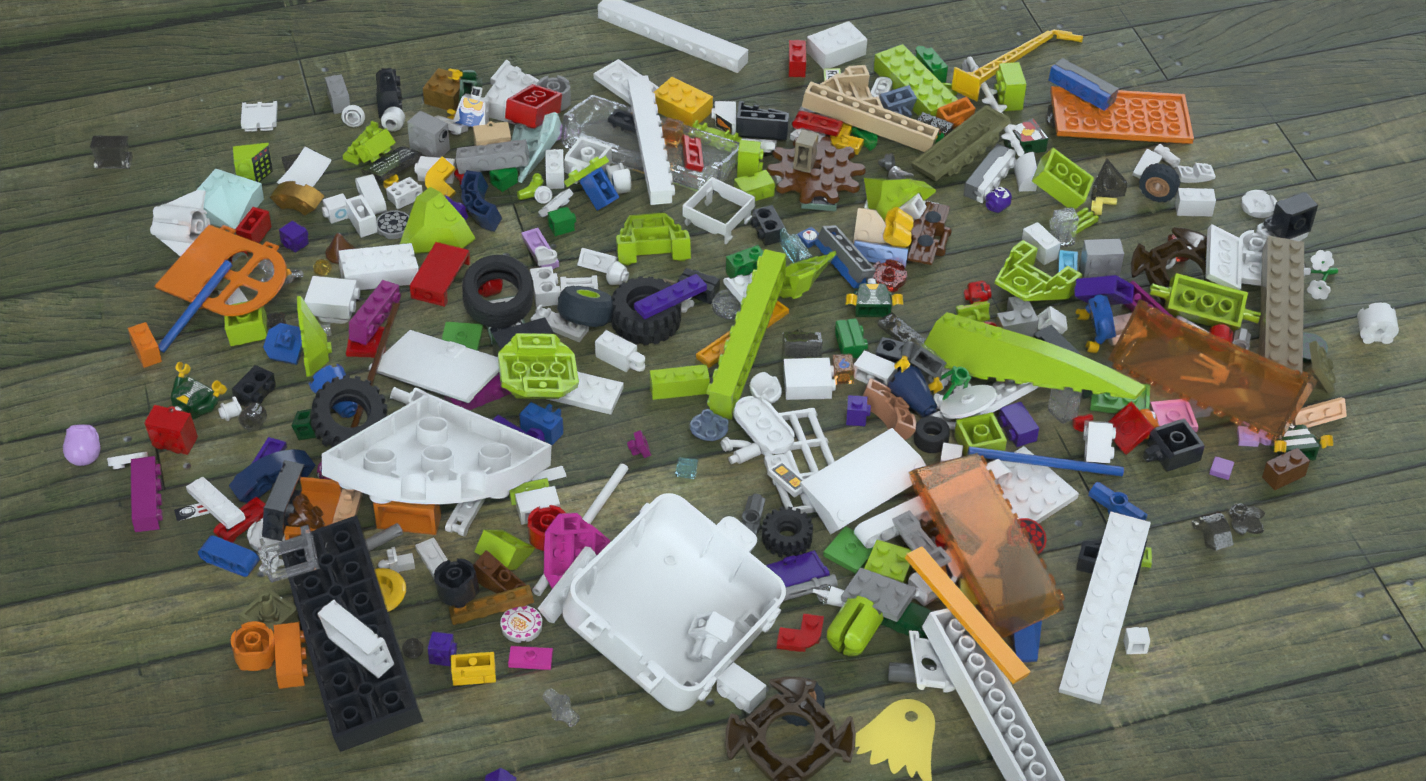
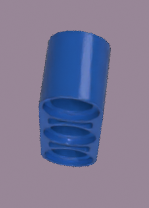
[198,536,260,577]

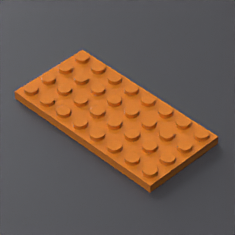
[1050,86,1194,144]

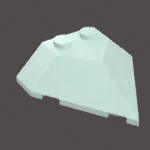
[511,112,561,183]

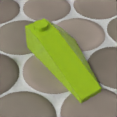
[297,296,332,377]

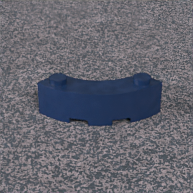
[461,170,502,232]
[229,449,316,503]

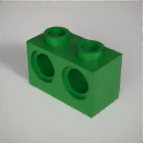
[726,245,763,279]

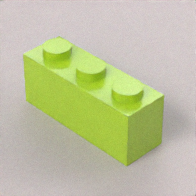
[650,364,710,400]

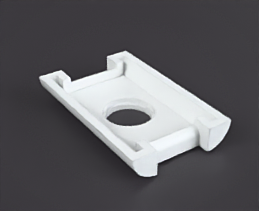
[909,630,955,692]

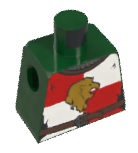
[1004,118,1048,154]

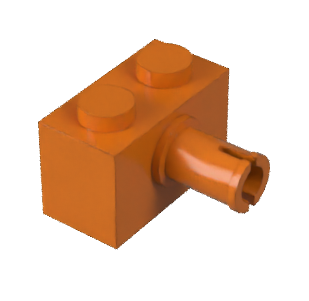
[935,96,976,133]

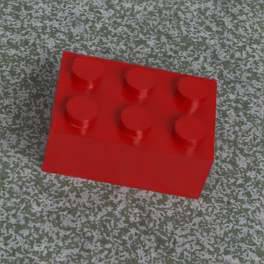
[505,84,562,128]

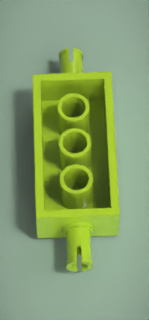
[1149,273,1261,333]

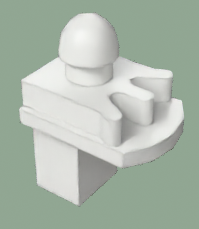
[378,547,415,573]

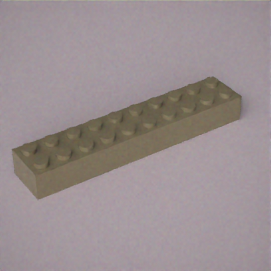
[1258,236,1304,399]

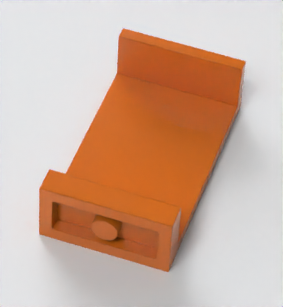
[284,477,342,540]

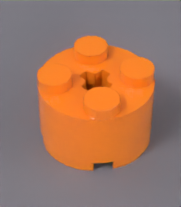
[231,621,275,671]

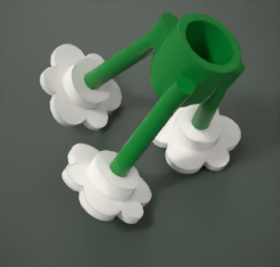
[928,366,971,410]

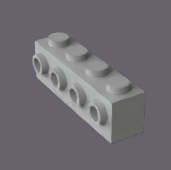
[455,139,530,174]

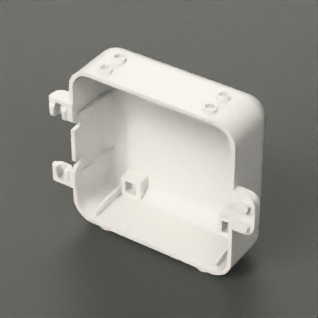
[562,493,786,712]

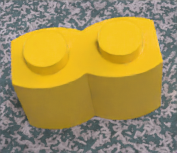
[883,207,913,248]

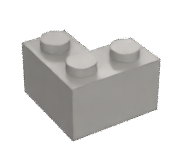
[996,296,1039,337]

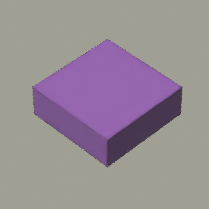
[1209,456,1234,480]

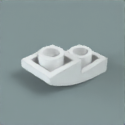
[1133,149,1163,179]
[1175,163,1216,183]

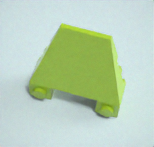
[616,213,691,265]
[994,240,1082,301]

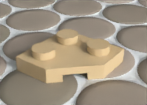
[853,208,890,245]

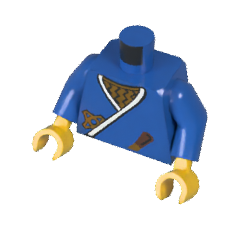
[1075,295,1116,353]

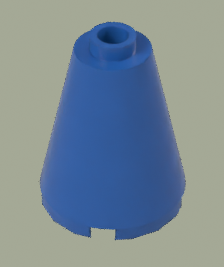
[309,364,358,418]

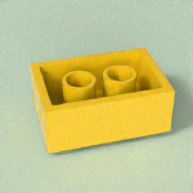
[653,77,713,129]

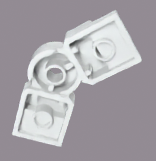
[1240,222,1309,286]

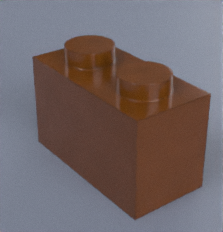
[1262,448,1310,490]

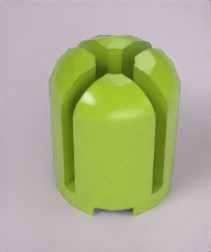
[827,596,883,657]

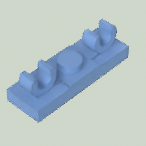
[854,240,909,267]

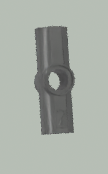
[742,494,765,537]

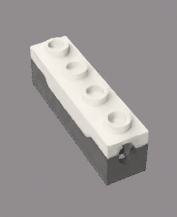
[964,144,1016,203]

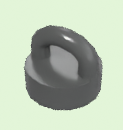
[878,153,896,171]

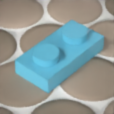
[1058,250,1078,272]

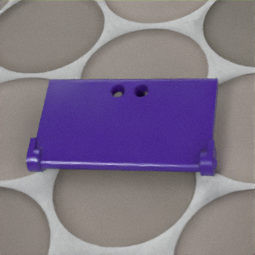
[765,550,830,588]

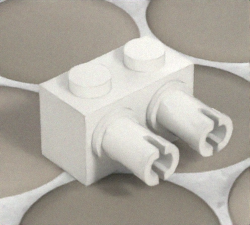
[687,611,734,662]

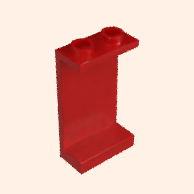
[410,242,471,307]

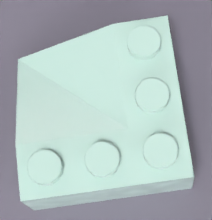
[197,169,264,229]

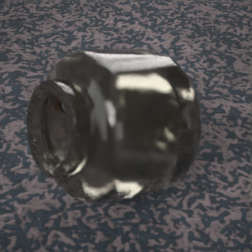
[238,402,267,431]

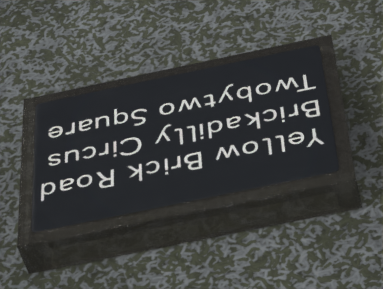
[361,145,423,182]

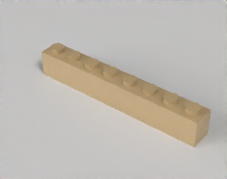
[802,82,939,152]

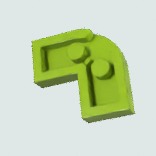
[563,156,609,187]

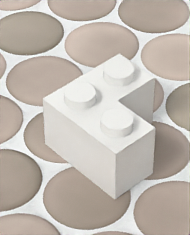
[1083,420,1116,463]

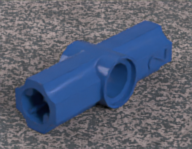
[1088,482,1148,521]

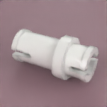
[1154,144,1181,168]

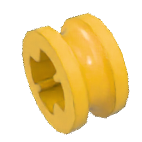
[383,173,399,189]

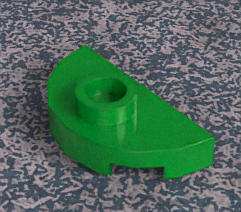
[851,127,878,151]

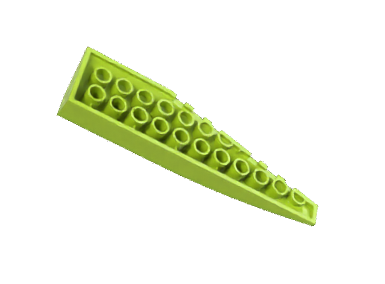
[924,312,1146,399]

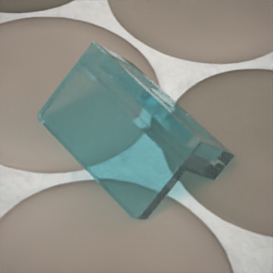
[780,228,812,263]

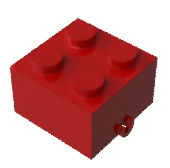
[144,405,198,455]

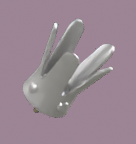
[888,166,914,180]

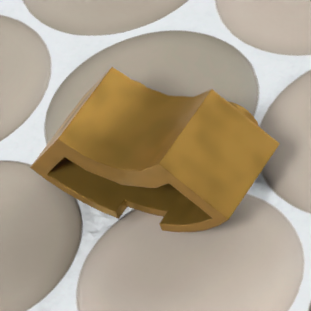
[270,181,324,215]

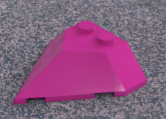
[544,513,611,589]

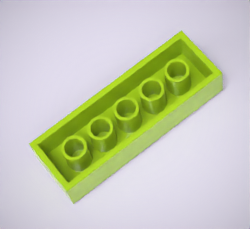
[874,44,958,126]

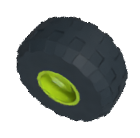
[557,285,613,327]

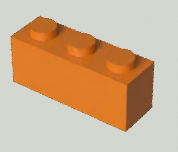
[274,622,308,689]

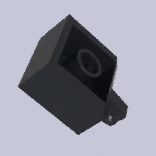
[376,68,403,119]
[1263,192,1318,239]
[1143,418,1205,472]

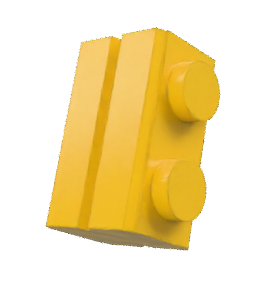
[451,652,496,686]

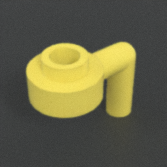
[1091,197,1117,215]

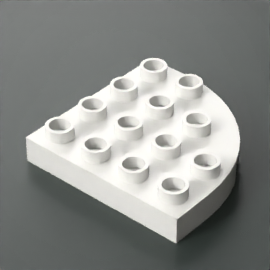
[322,393,551,504]

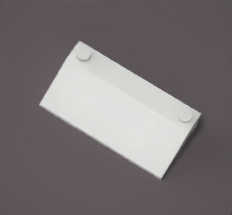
[800,428,931,535]

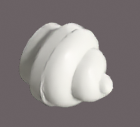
[534,186,552,204]

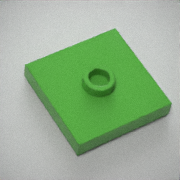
[442,322,483,351]
[823,526,873,574]

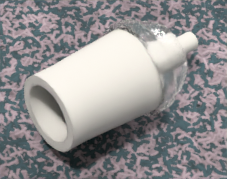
[812,584,845,607]

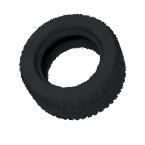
[462,255,534,328]

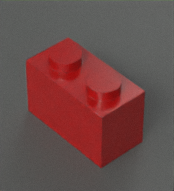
[788,40,806,77]
[235,207,272,243]

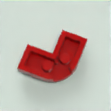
[777,613,824,652]

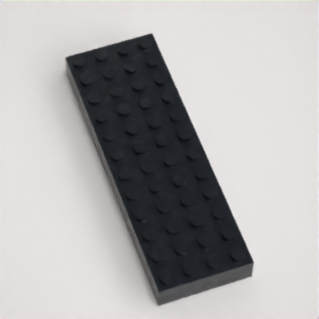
[278,515,424,752]

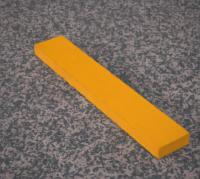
[696,300,789,368]

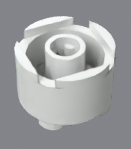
[1357,303,1399,344]

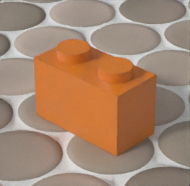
[128,322,162,368]

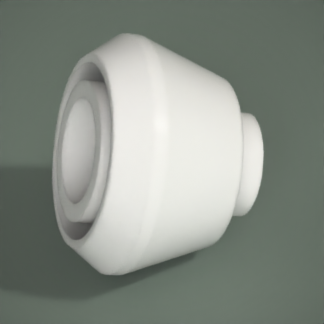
[341,105,365,128]
[606,261,629,285]

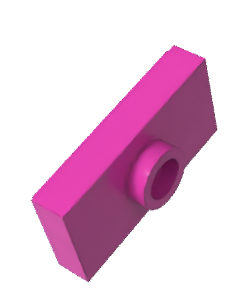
[508,646,553,670]

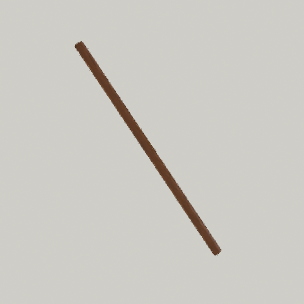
[350,302,400,428]

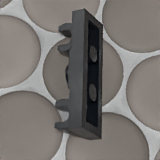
[608,108,661,134]

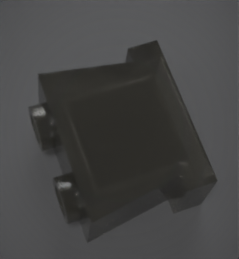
[90,135,133,169]

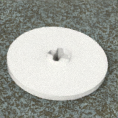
[940,385,997,418]

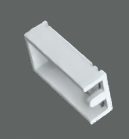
[318,600,394,678]

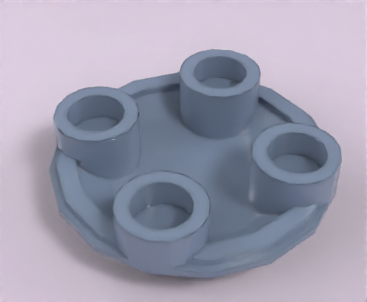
[690,409,729,441]

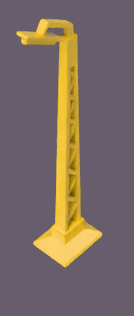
[951,29,1083,101]

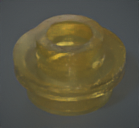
[313,259,332,276]

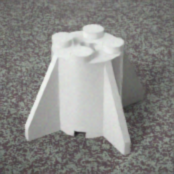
[150,190,210,256]

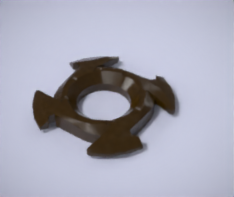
[1131,227,1219,318]
[725,676,856,781]

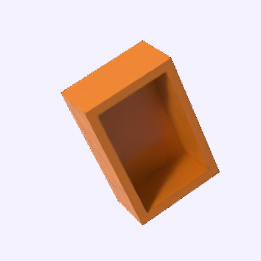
[373,501,441,535]

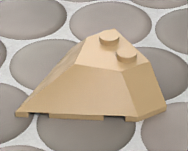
[820,65,883,108]

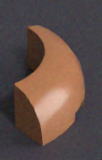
[863,378,916,440]

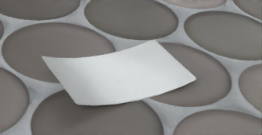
[277,147,331,187]

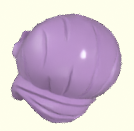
[63,425,100,466]

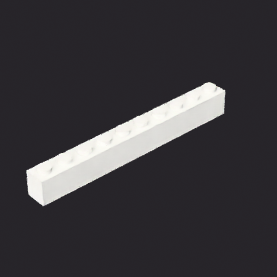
[598,0,748,73]
[628,75,675,205]

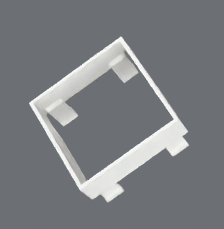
[683,177,755,244]

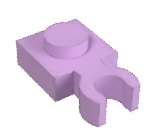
[1237,426,1272,447]

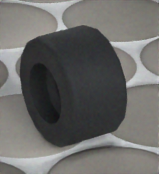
[914,416,950,453]

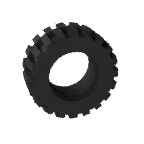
[611,276,681,346]
[310,375,388,448]

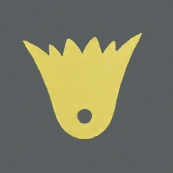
[855,699,935,781]

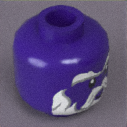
[985,187,1012,213]

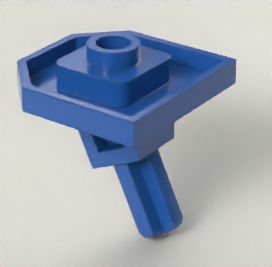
[263,323,302,365]

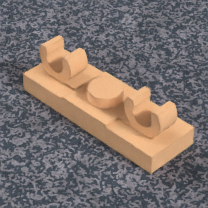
[1289,397,1347,428]
[332,489,363,524]

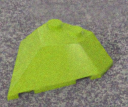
[864,178,936,221]
[400,187,476,254]
[779,251,836,299]

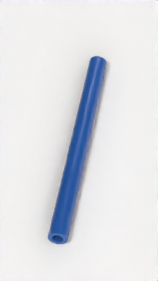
[158,260,233,353]

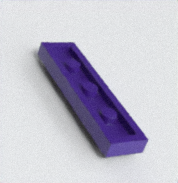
[634,274,707,319]

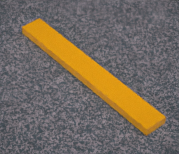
[905,546,1031,684]

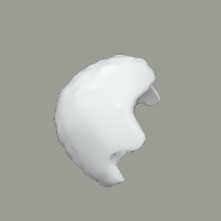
[749,372,782,404]

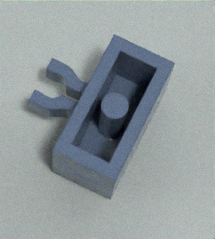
[879,86,917,118]

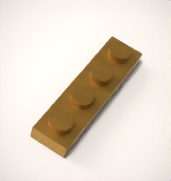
[449,585,534,625]

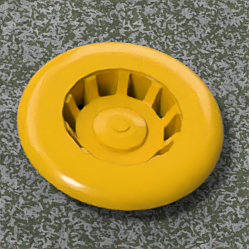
[375,568,406,611]

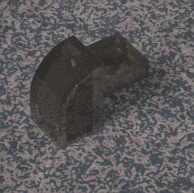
[1192,511,1234,550]

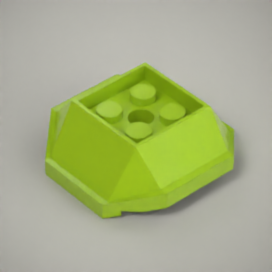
[497,333,579,399]

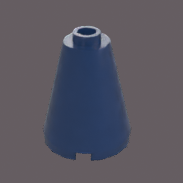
[887,365,937,418]

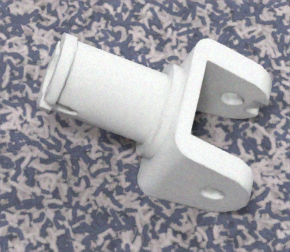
[390,387,427,405]

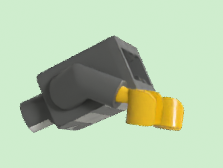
[894,337,947,394]

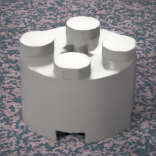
[537,75,571,114]

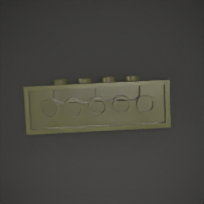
[912,105,1011,181]

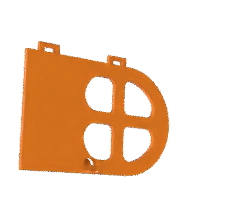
[155,225,287,316]

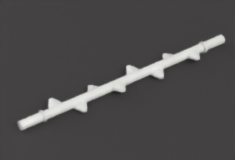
[966,57,1024,156]

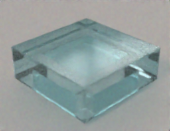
[675,457,698,479]

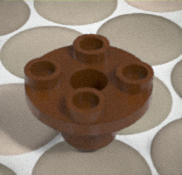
[287,493,325,529]

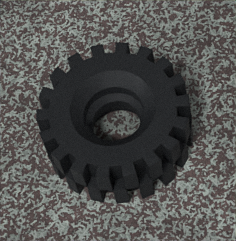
[762,506,813,558]

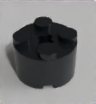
[434,558,480,608]

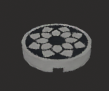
[376,210,409,239]

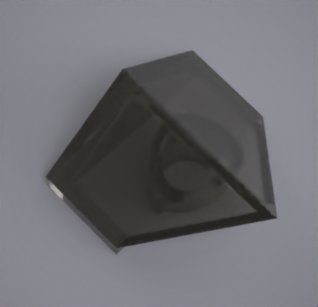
[1091,159,1128,200]

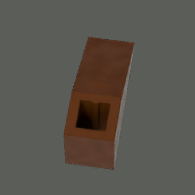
[473,550,532,594]

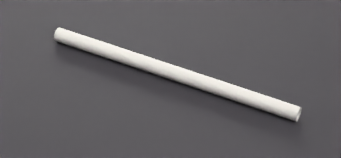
[532,464,628,596]

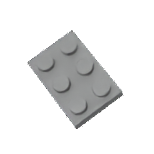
[841,567,916,622]

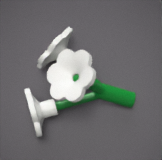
[1304,250,1338,299]

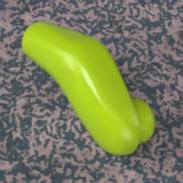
[517,173,544,200]

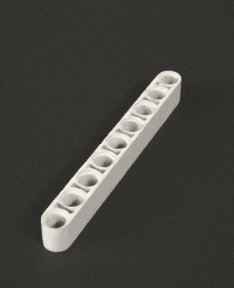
[854,459,1013,548]

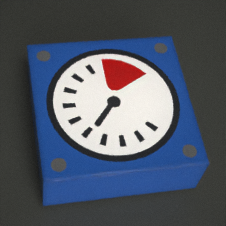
[797,227,819,248]

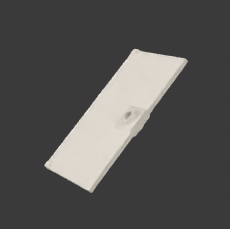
[369,330,499,403]

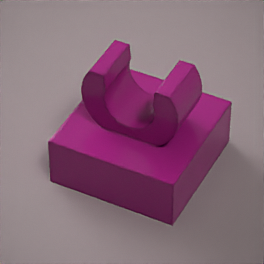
[627,430,651,458]

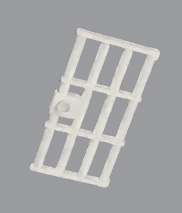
[760,408,835,514]

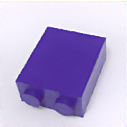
[1074,275,1134,305]

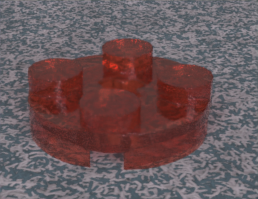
[872,259,907,292]

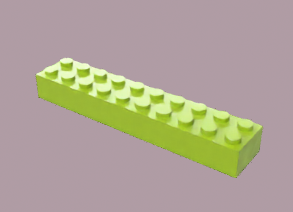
[707,249,786,420]

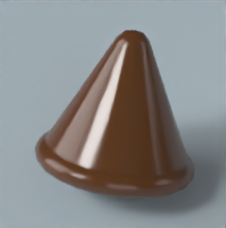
[325,233,355,264]

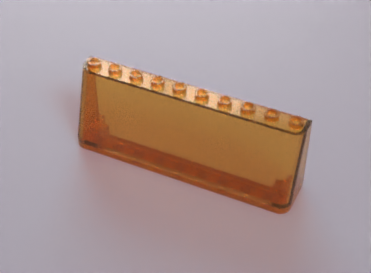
[1108,299,1317,442]
[908,453,1065,638]

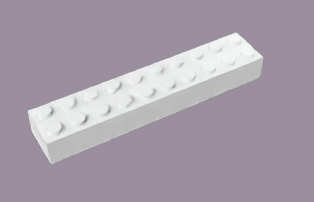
[922,608,1065,781]

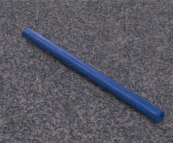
[968,446,1124,477]

